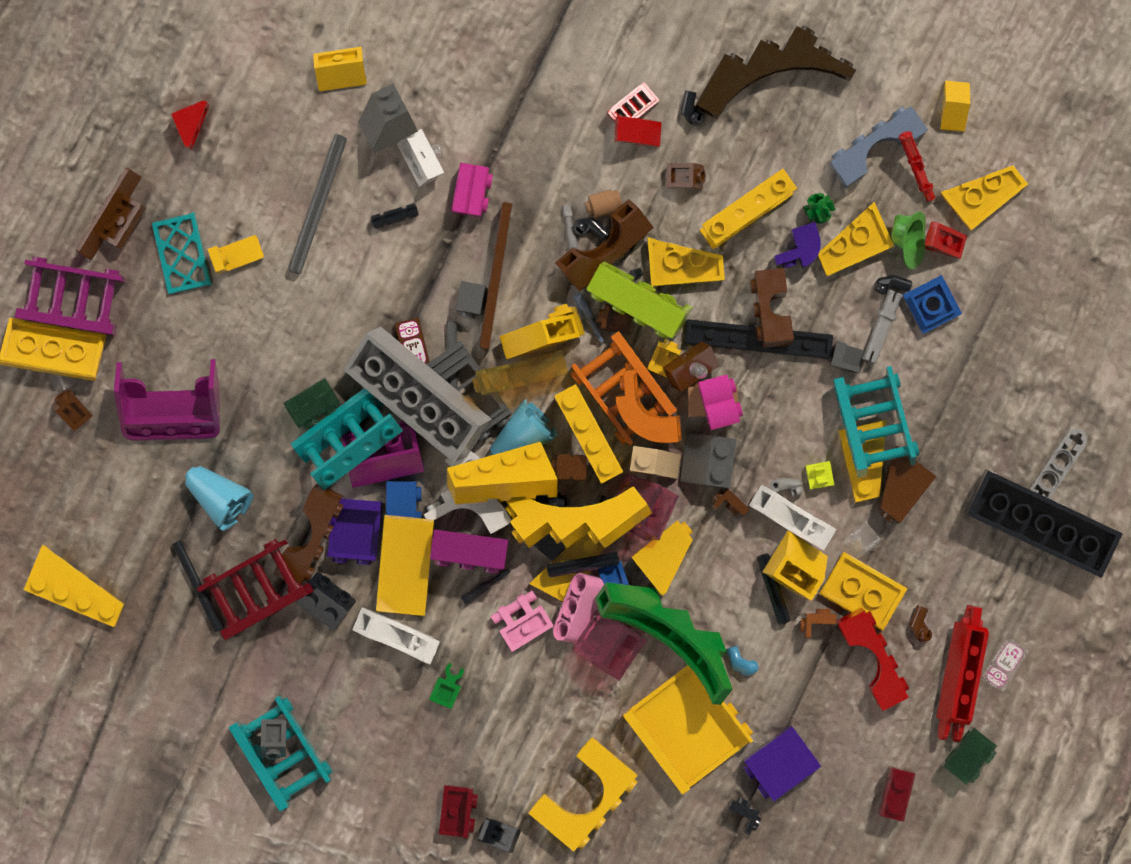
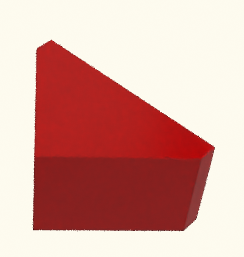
[171,100,210,150]

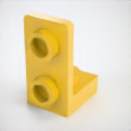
[207,235,264,275]

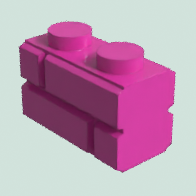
[452,163,493,218]

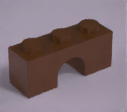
[750,268,794,348]

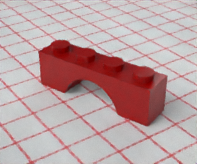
[836,607,909,711]

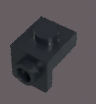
[727,797,761,835]
[478,818,521,853]

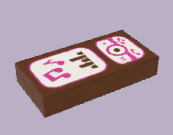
[395,317,430,364]

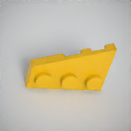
[940,165,1028,231]
[647,237,725,287]

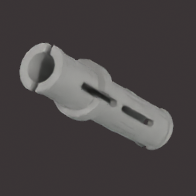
[862,290,903,364]

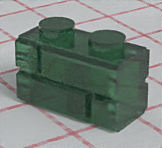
[283,378,342,430]
[941,726,997,785]

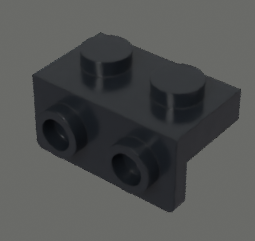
[295,572,356,631]

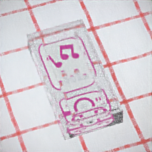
[981,637,1029,692]

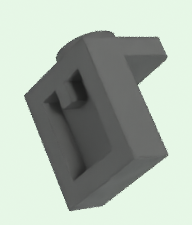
[261,719,286,760]

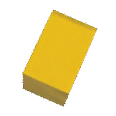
[940,80,970,132]

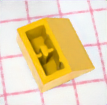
[763,530,828,601]

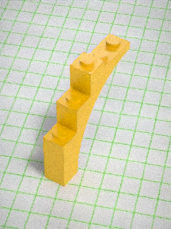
[497,486,652,549]

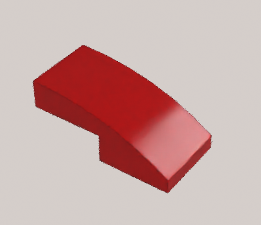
[614,116,662,147]

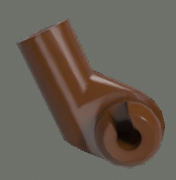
[910,605,932,642]

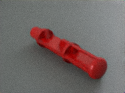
[898,131,935,202]

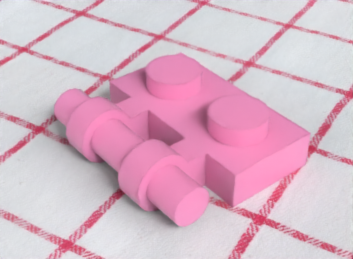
[491,591,554,652]

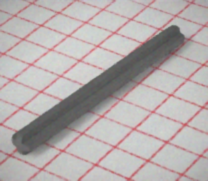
[288,134,347,274]

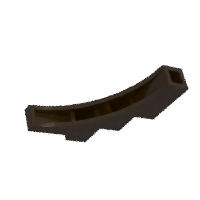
[696,26,856,120]

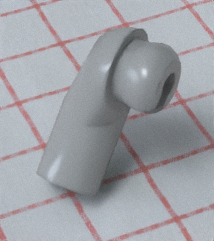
[770,478,804,496]

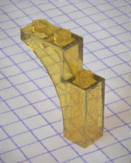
[472,350,569,398]

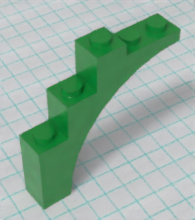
[595,582,733,705]

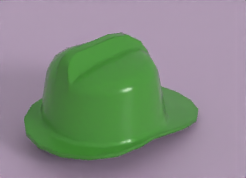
[892,211,926,269]

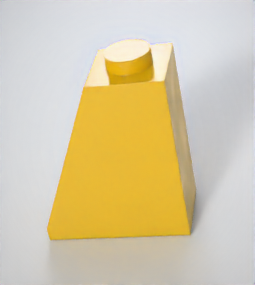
[499,313,580,360]
[631,520,693,596]

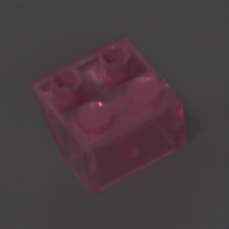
[616,474,679,541]
[572,610,647,681]

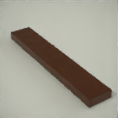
[479,202,512,350]

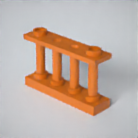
[570,331,677,446]

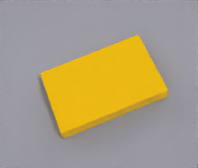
[819,552,907,631]

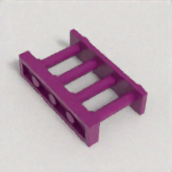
[15,256,125,336]

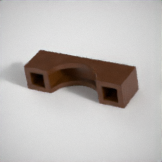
[555,199,654,292]
[273,483,344,585]

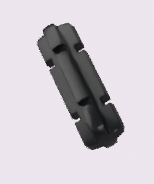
[371,203,419,229]

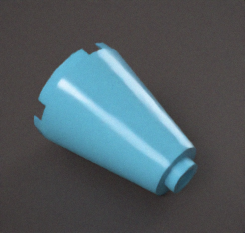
[490,399,558,456]
[185,466,254,531]

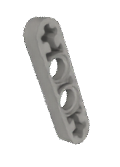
[1029,429,1087,499]

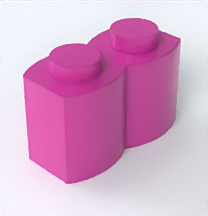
[697,374,743,430]

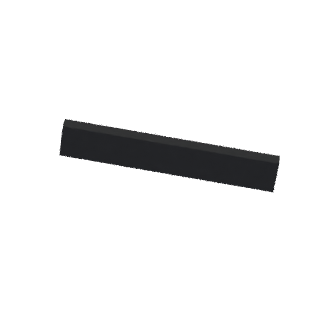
[684,319,833,360]

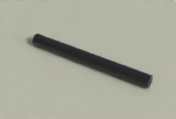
[172,540,223,632]

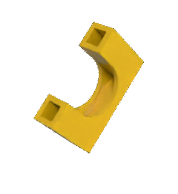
[554,384,623,484]
[528,736,638,852]

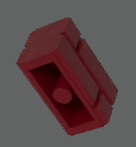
[877,766,916,822]

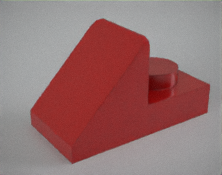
[924,221,967,259]

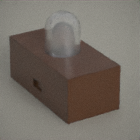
[662,341,720,392]

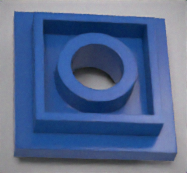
[903,275,962,334]

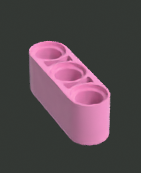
[553,573,604,644]

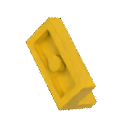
[313,47,367,91]

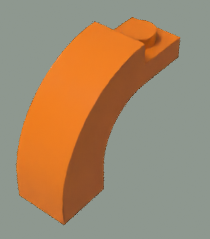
[616,369,682,443]

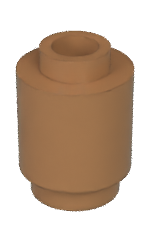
[585,189,622,219]

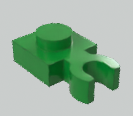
[429,663,464,709]

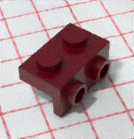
[439,785,478,839]

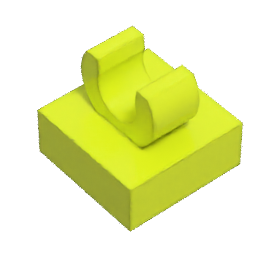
[805,461,834,490]

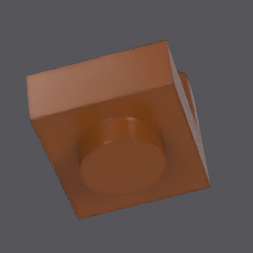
[800,609,836,638]

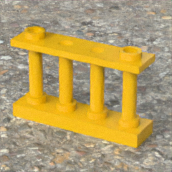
[699,168,797,250]

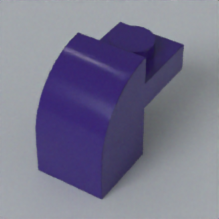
[773,222,821,269]

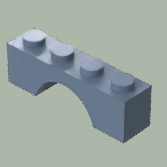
[829,106,928,188]

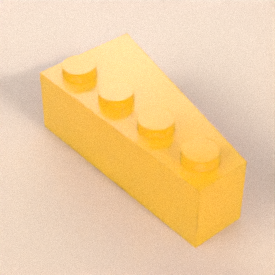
[447,442,558,505]

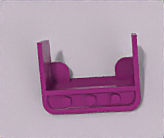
[114,359,220,441]

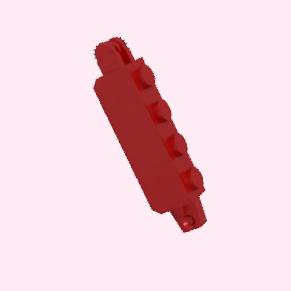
[936,605,989,742]

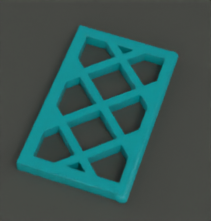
[152,212,211,294]

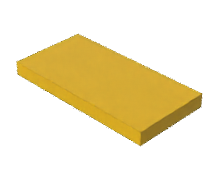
[0,317,106,381]
[376,515,434,616]

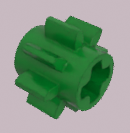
[803,193,836,224]

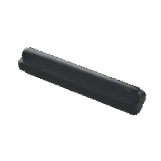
[547,552,620,577]
[757,553,790,625]

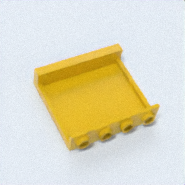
[622,665,754,795]

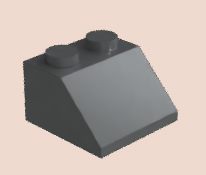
[358,83,418,154]
[680,433,737,489]

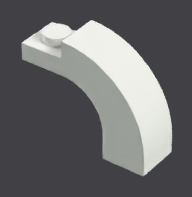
[749,485,837,551]
[424,490,511,534]
[352,607,440,664]

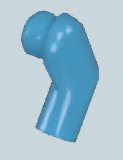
[726,646,759,676]

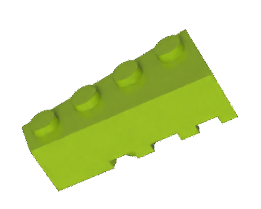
[586,261,693,339]

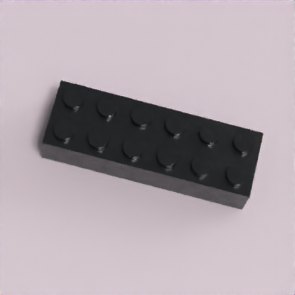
[964,469,1123,578]

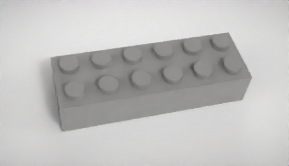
[343,327,492,463]

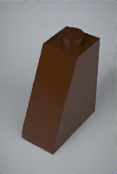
[879,446,937,524]

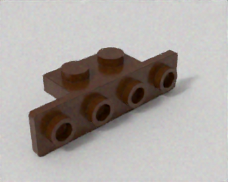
[76,167,146,260]

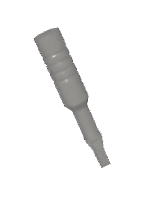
[562,204,579,250]

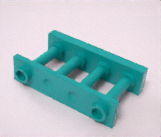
[833,366,919,478]
[291,388,403,490]
[228,695,333,811]

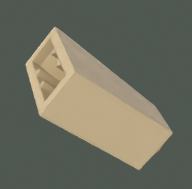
[629,446,681,479]

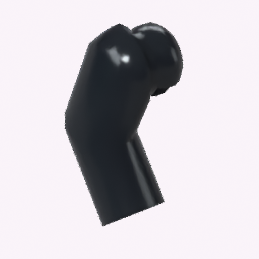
[681,90,704,126]
[573,217,610,241]
[874,275,912,294]

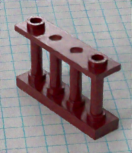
[197,539,314,640]

